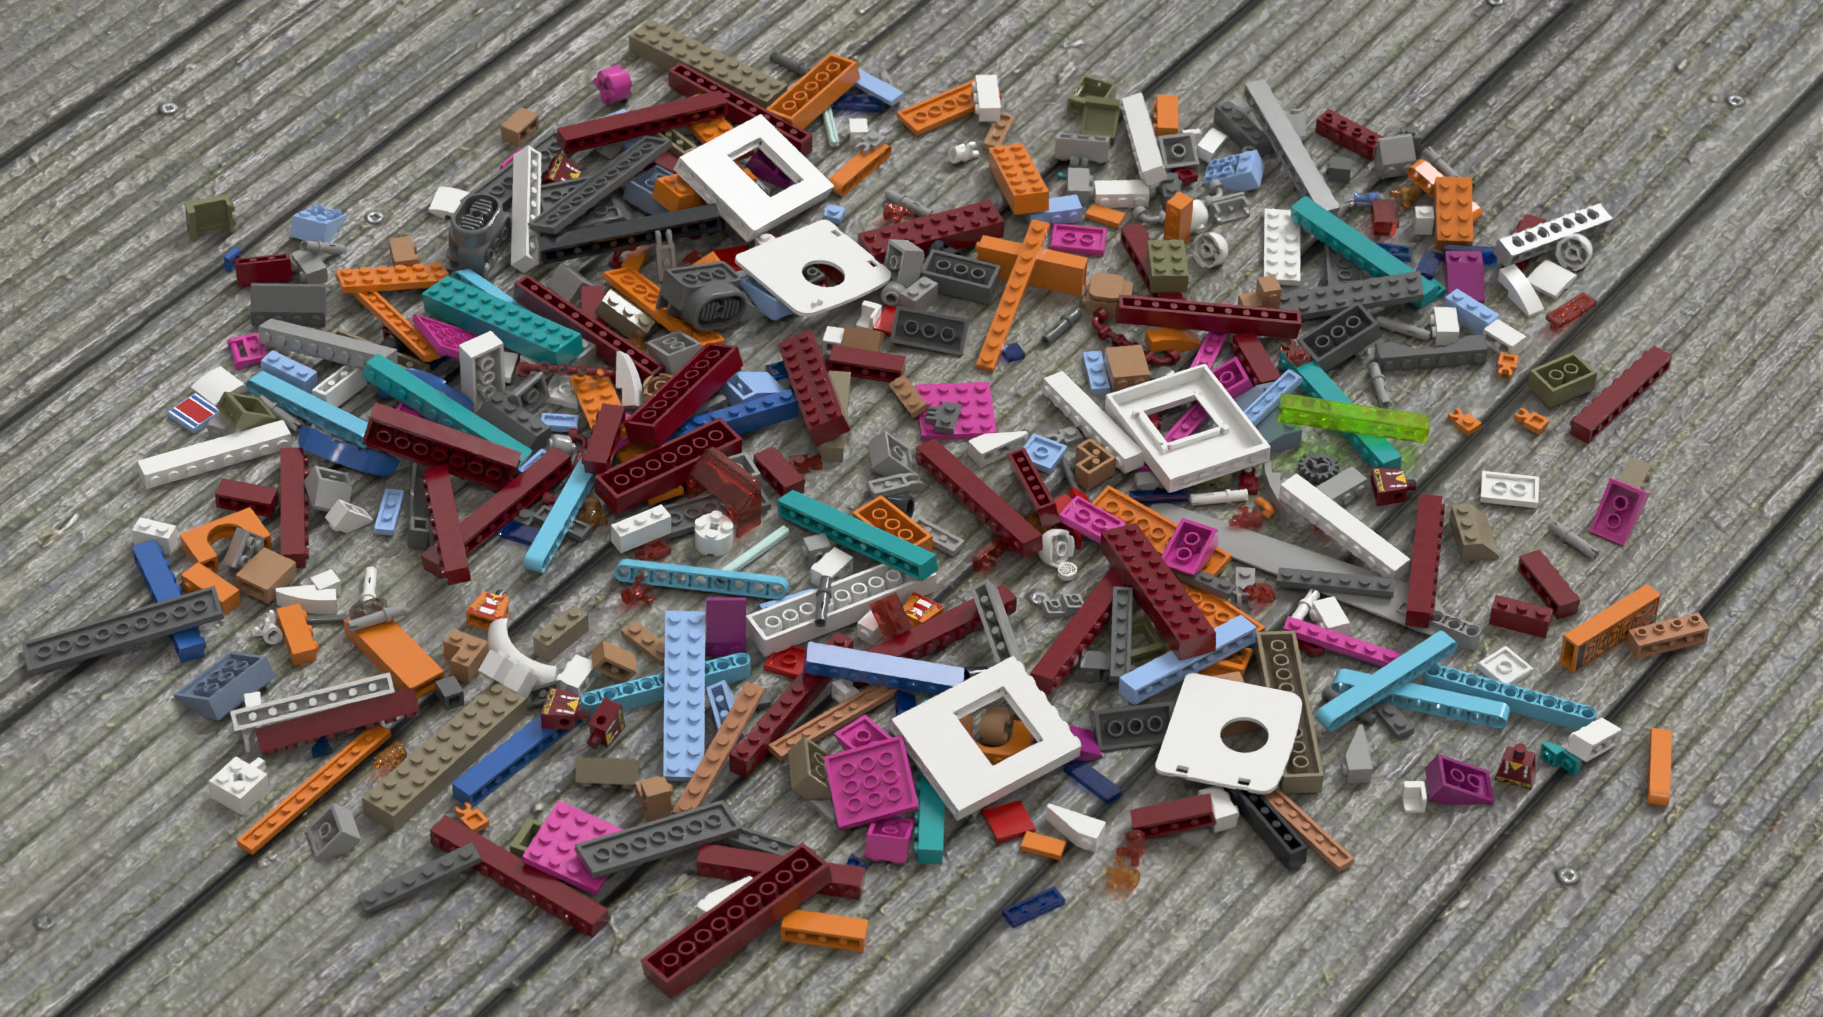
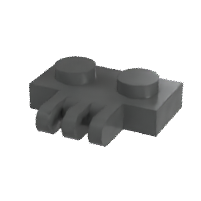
[924,401,961,435]

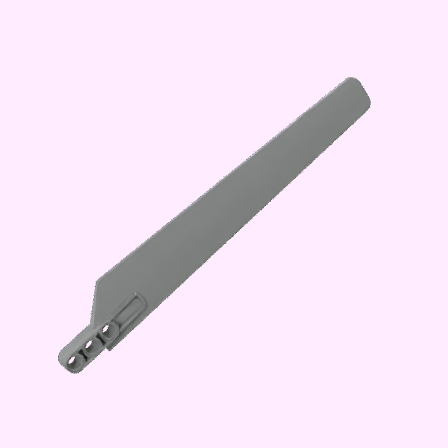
[1150,501,1481,650]

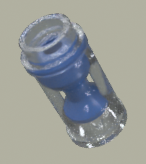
[1343,190,1383,209]

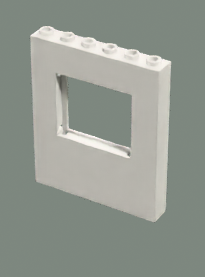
[674,114,834,242]
[1105,364,1271,493]
[890,656,1081,821]

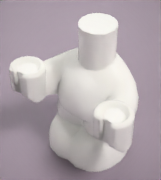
[948,142,979,164]
[251,610,283,644]

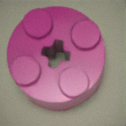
[594,64,633,104]

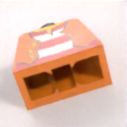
[466,590,510,630]
[899,591,944,633]

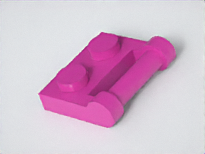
[227,333,267,370]

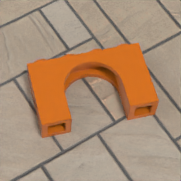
[179,507,272,572]
[954,714,1033,766]

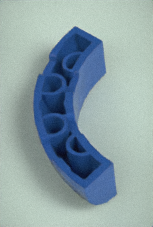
[376,368,474,410]
[298,426,400,476]

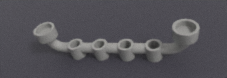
[1132,180,1224,226]

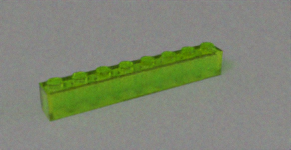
[1277,393,1430,444]

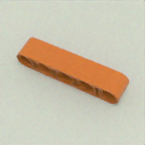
[829,144,892,197]
[1407,159,1483,224]
[1647,728,1672,807]

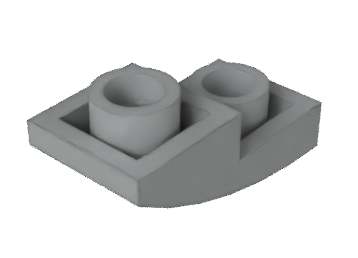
[1134,471,1166,492]
[1040,594,1084,619]

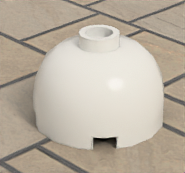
[1191,200,1208,234]
[1192,232,1228,268]
[1556,233,1593,271]
[1038,529,1075,568]

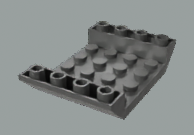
[539,175,636,251]

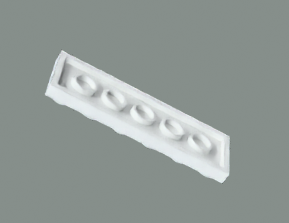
[1263,209,1300,286]

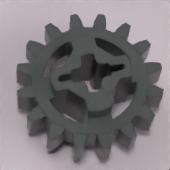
[1298,450,1340,485]

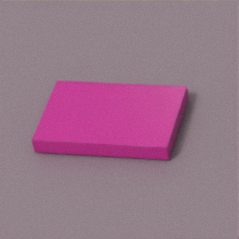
[1050,223,1107,256]
[1059,496,1126,544]

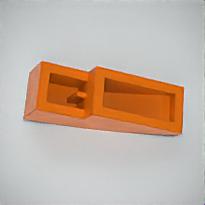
[1145,328,1202,353]

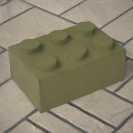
[1146,240,1189,292]
[1528,352,1597,408]

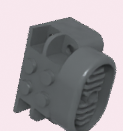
[445,193,512,279]
[656,261,747,332]

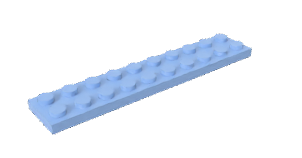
[663,610,705,782]

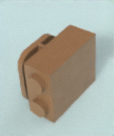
[1082,273,1134,318]
[1104,345,1150,393]
[235,547,297,604]

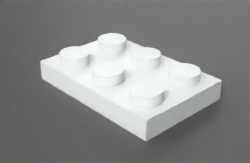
[1480,471,1539,508]

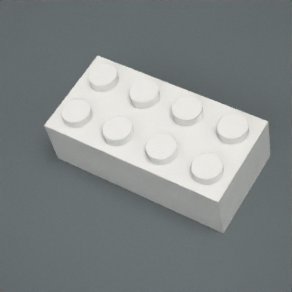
[459,331,506,413]

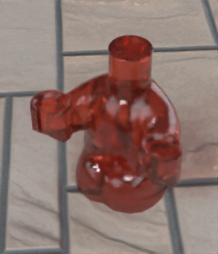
[883,202,915,224]
[1229,505,1262,529]
[621,574,655,606]
[1116,830,1146,867]

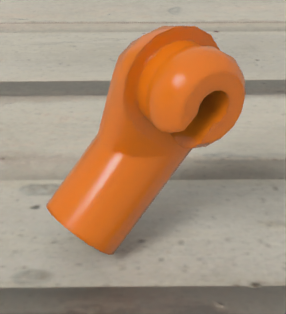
[1254,496,1275,519]

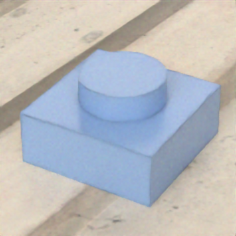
[823,204,846,224]

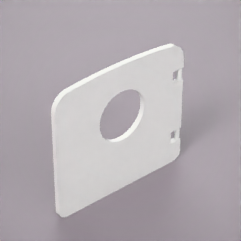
[735,220,891,317]
[1155,673,1302,794]

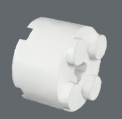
[695,511,733,557]

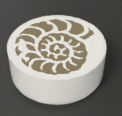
[1057,562,1077,581]

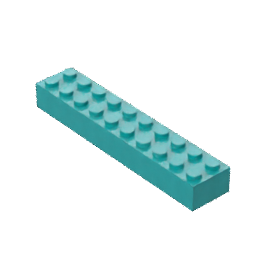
[422,276,584,369]

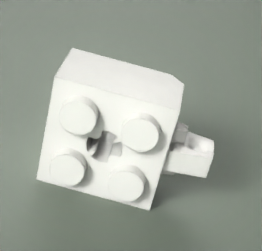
[209,757,269,815]

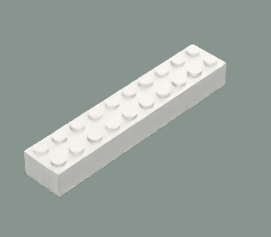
[746,564,937,657]

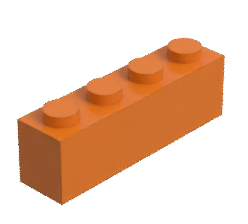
[781,909,868,952]

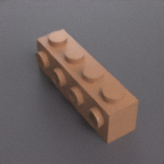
[1626,612,1709,659]

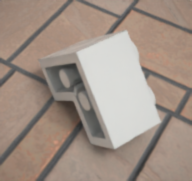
[479,649,539,698]

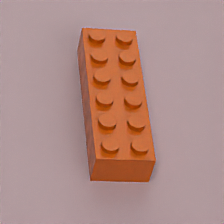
[766,53,860,129]
[989,143,1049,215]
[652,160,758,212]

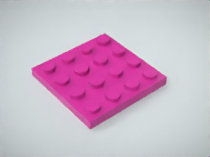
[412,314,479,361]
[915,382,997,441]
[824,735,919,831]
[521,800,623,896]

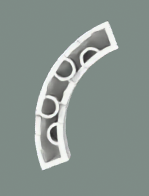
[487,618,557,687]

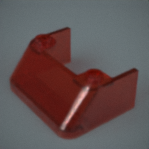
[686,446,761,538]

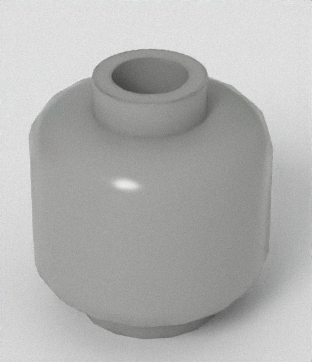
[881,281,906,307]
[546,434,575,455]

